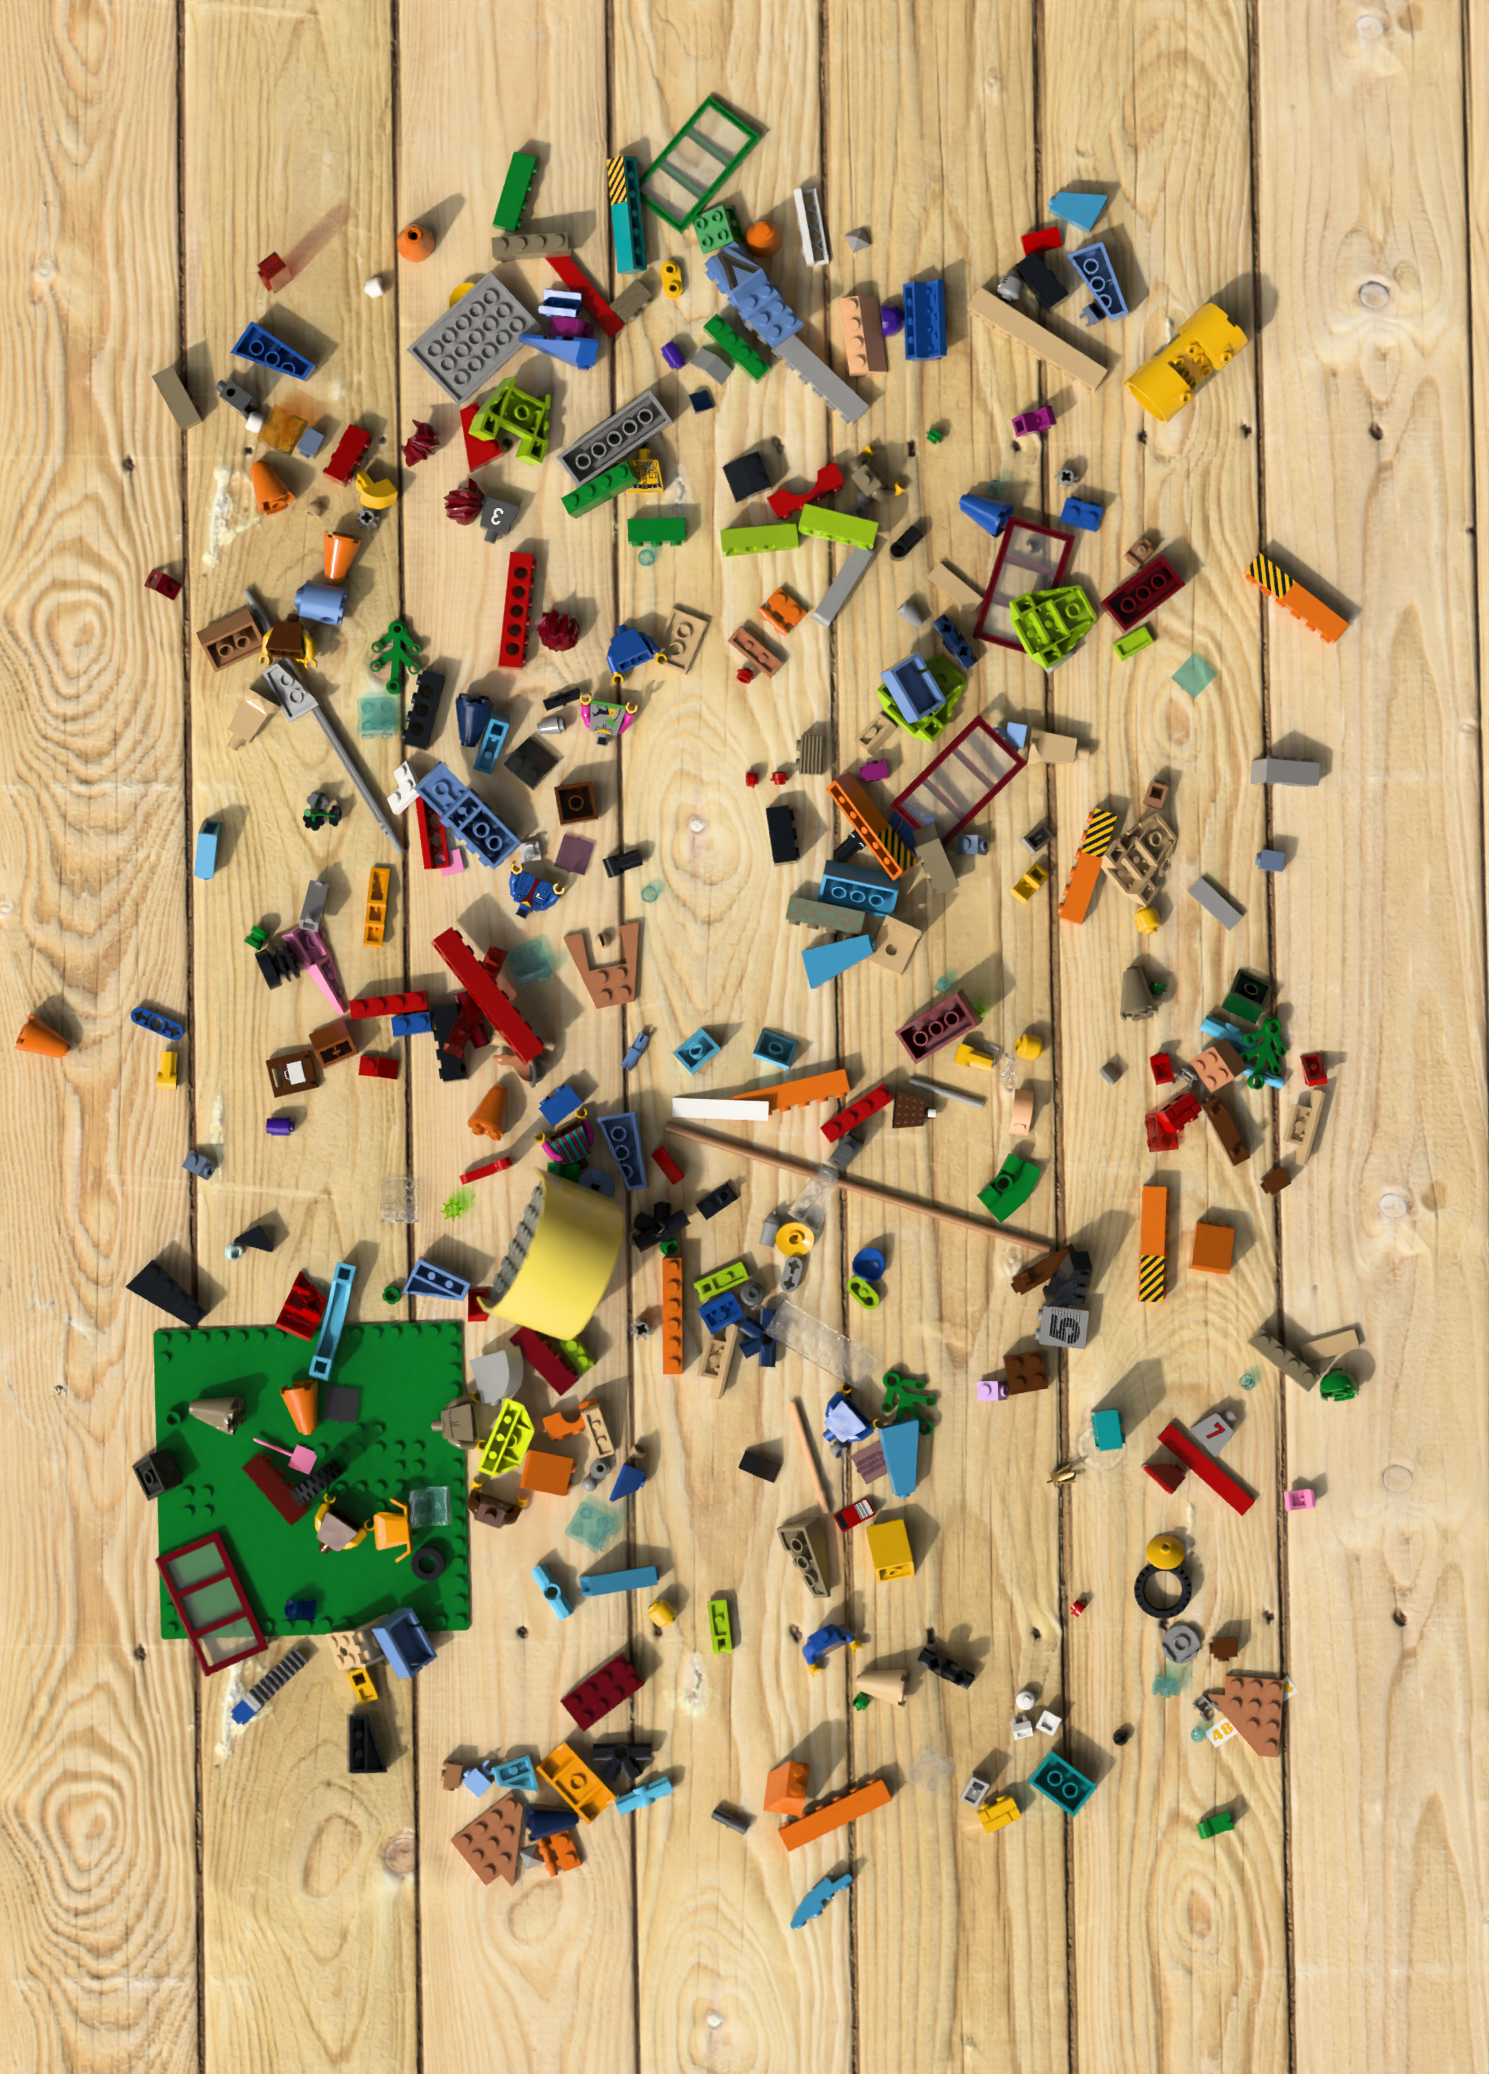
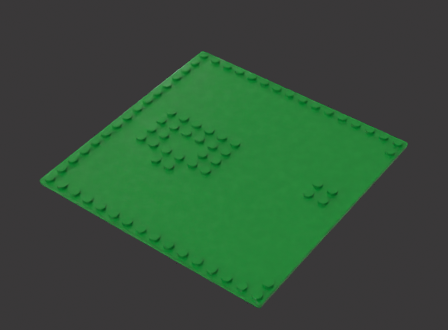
[153,1322,470,1640]

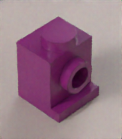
[859,758,888,782]

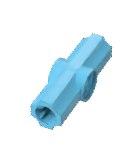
[1199,1015,1258,1052]
[530,1563,574,1621]
[615,1776,674,1815]

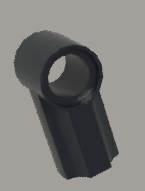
[889,525,924,562]
[833,829,867,864]
[602,849,643,878]

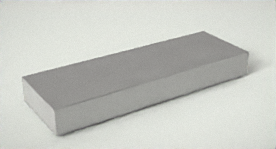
[1188,878,1242,931]

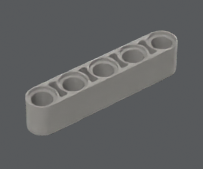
[811,546,876,628]

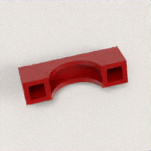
[767,462,845,521]
[349,991,429,1020]
[820,1084,894,1144]

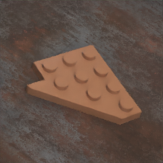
[1208,1675,1284,1757]
[450,1792,523,1887]

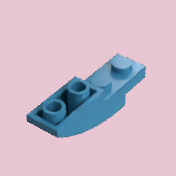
[790,1872,853,1929]

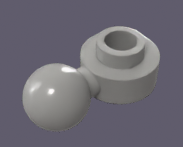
[848,491,870,520]
[582,1459,610,1492]

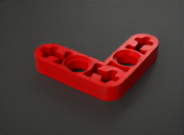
[459,1156,514,1185]

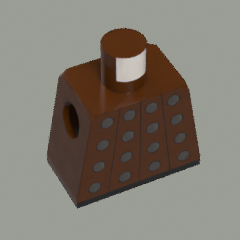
[892,1092,936,1129]

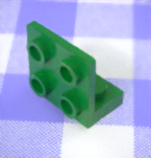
[693,205,745,254]

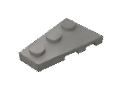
[262,663,322,722]

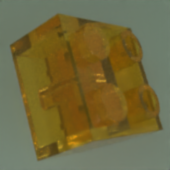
[257,404,309,456]

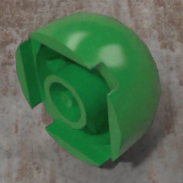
[1320,1368,1359,1401]

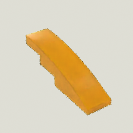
[363,867,390,948]

